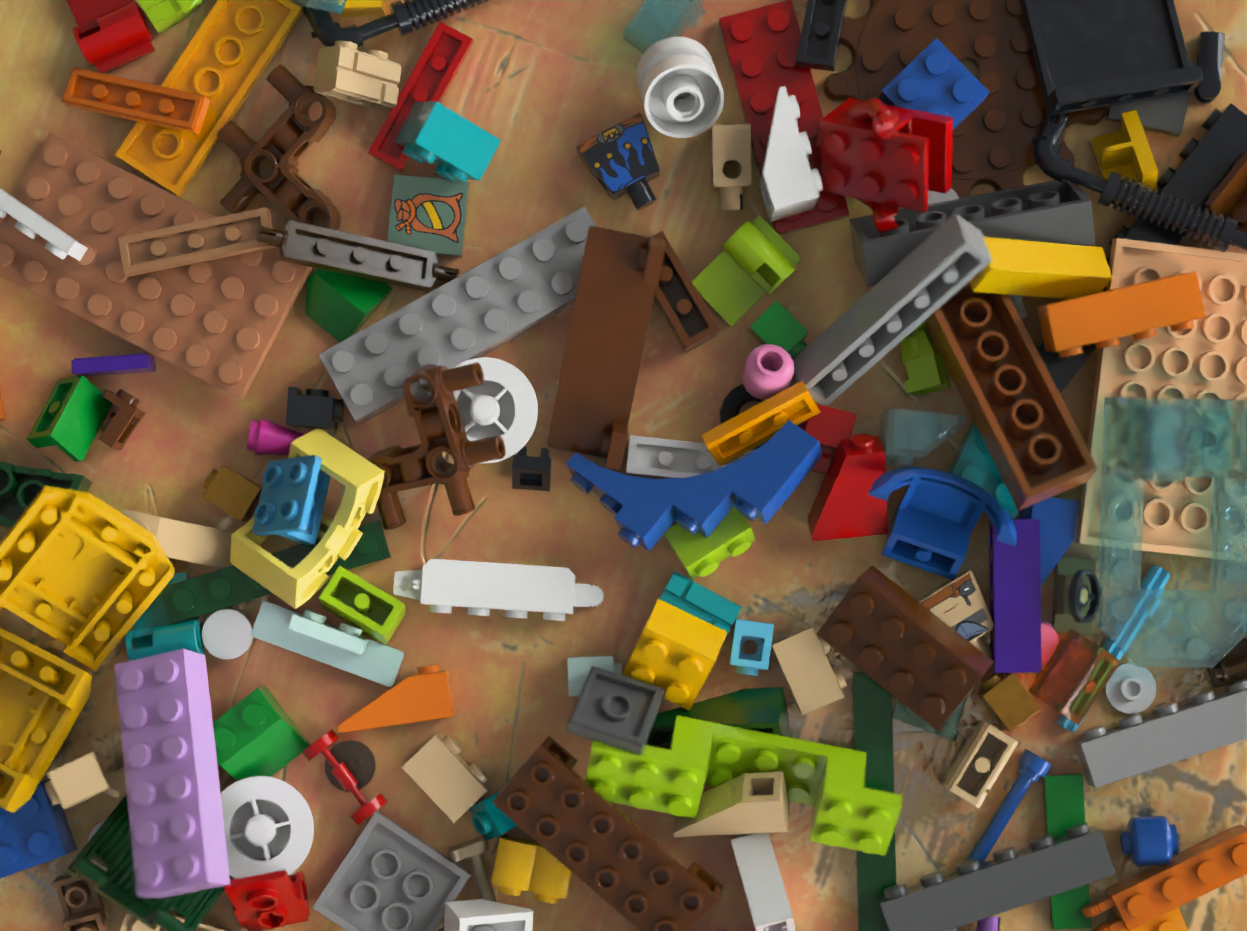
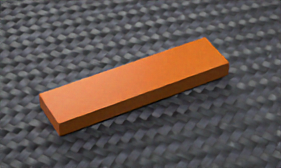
[61,67,210,135]

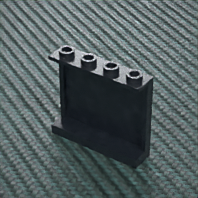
[1020,0,1204,116]

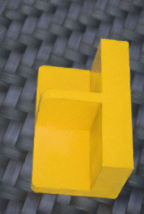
[1091,110,1158,191]

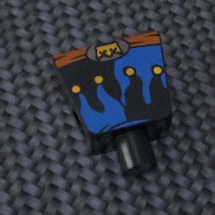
[576,112,660,211]

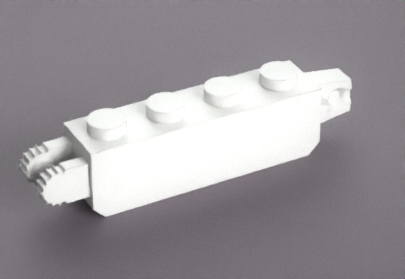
[393,559,605,621]

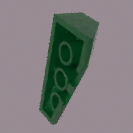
[646,687,790,750]

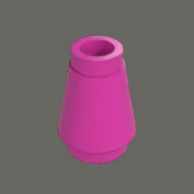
[246,418,304,455]

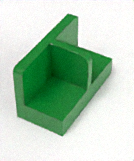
[26,375,112,462]

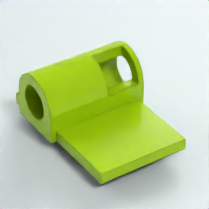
[692,215,802,326]

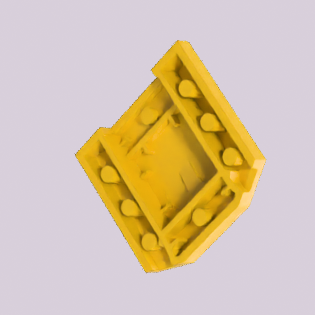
[0,486,175,671]
[0,627,92,813]

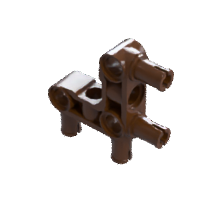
[217,65,341,230]
[367,362,506,530]

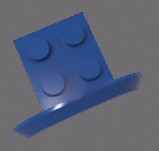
[868,466,1017,580]

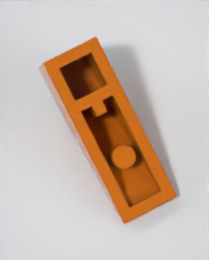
[338,664,455,733]

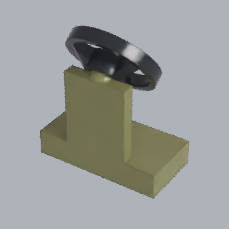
[1051,557,1100,635]

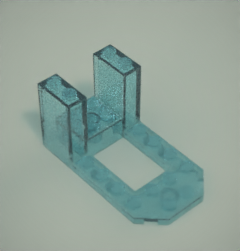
[1097,397,1247,668]

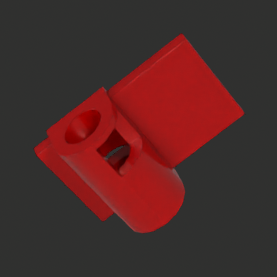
[67,0,155,74]
[224,870,310,931]

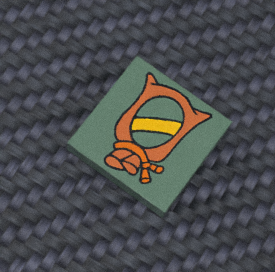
[387,174,470,257]

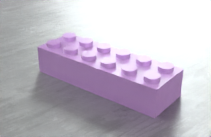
[115,649,230,898]

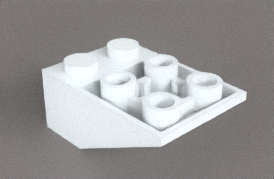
[759,86,823,222]

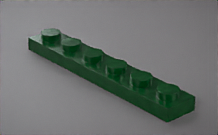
[161,520,391,624]

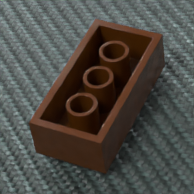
[817,565,994,731]

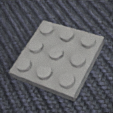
[312,810,472,931]

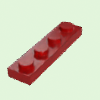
[368,21,474,172]

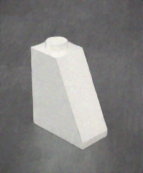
[731,833,796,931]

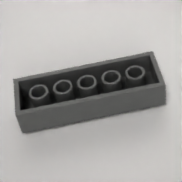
[849,180,1095,287]

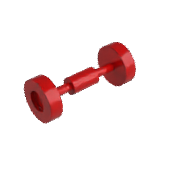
[302,729,387,825]

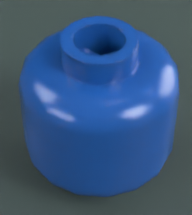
[1120,816,1179,867]

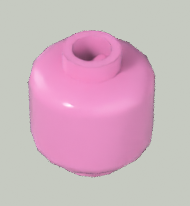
[742,344,794,400]

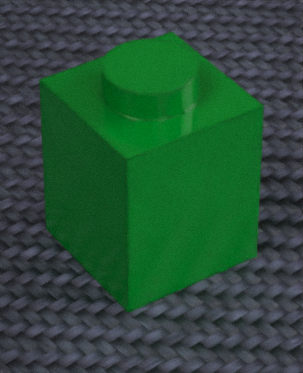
[748,300,809,360]

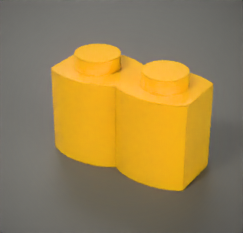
[491,835,572,904]

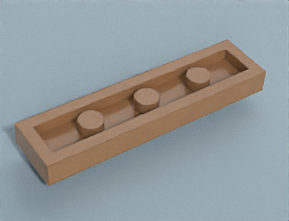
[118,207,276,277]

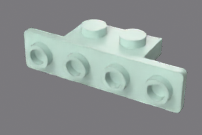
[251,601,405,687]

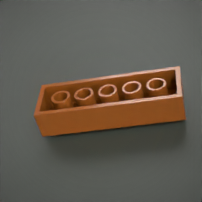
[924,281,1098,511]

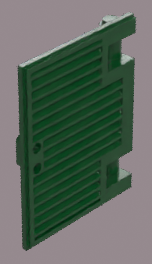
[66,795,234,931]

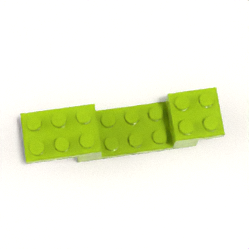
[585,716,902,856]

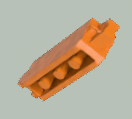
[1081,825,1247,931]

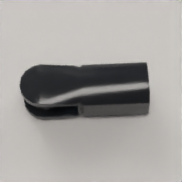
[1194,31,1225,104]

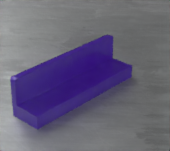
[989,518,1042,673]

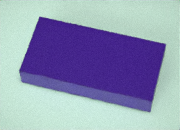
[71,353,156,377]

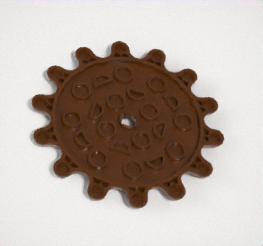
[823,0,1105,198]

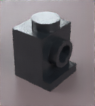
[286,387,344,430]

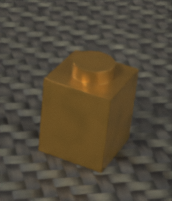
[202,465,262,522]
[977,672,1041,732]

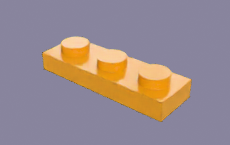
[701,380,821,466]

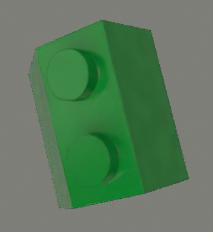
[213,686,311,781]

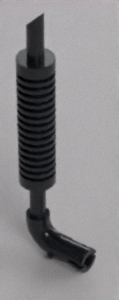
[303,0,489,48]
[1031,113,1247,252]

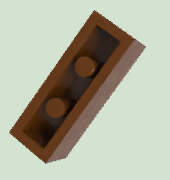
[652,231,720,353]

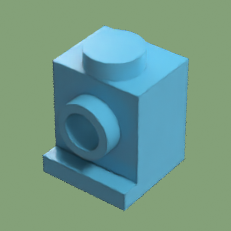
[729,619,774,676]

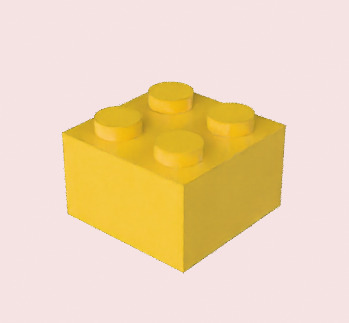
[622,599,727,711]

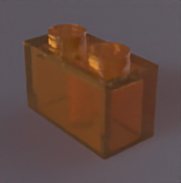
[1028,628,1121,725]

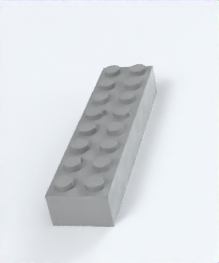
[318,206,595,424]

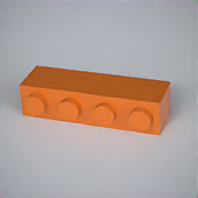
[1036,271,1206,358]

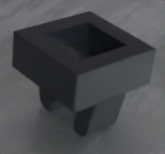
[512,446,551,491]

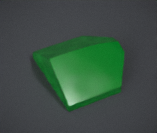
[305,268,393,342]

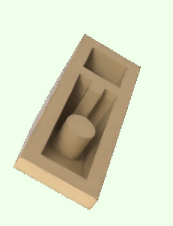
[122,509,234,568]

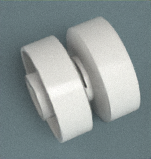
[636,37,724,138]

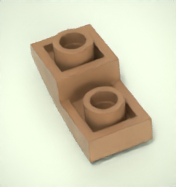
[53,874,108,931]

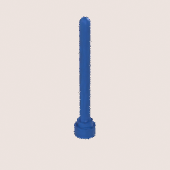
[966,749,1052,864]

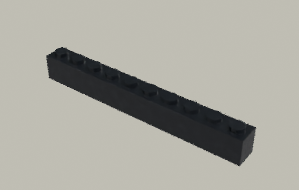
[1035,103,1247,394]

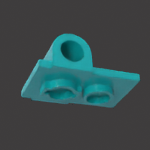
[126,572,205,661]

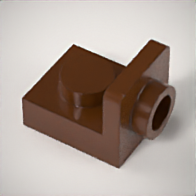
[99,389,145,450]

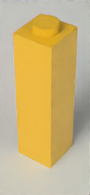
[970,237,1112,299]

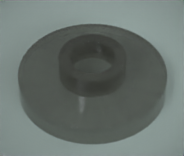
[325,740,376,791]

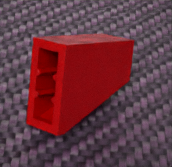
[807,434,888,541]

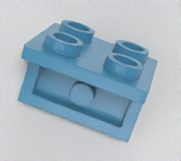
[252,455,331,546]

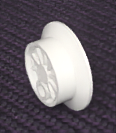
[453,357,538,464]
[220,776,314,879]

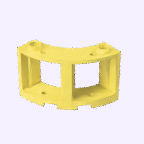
[230,427,384,609]

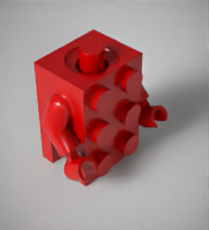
[816,98,953,233]

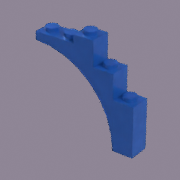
[566,421,823,552]

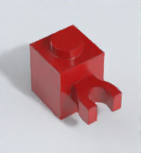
[797,404,857,474]

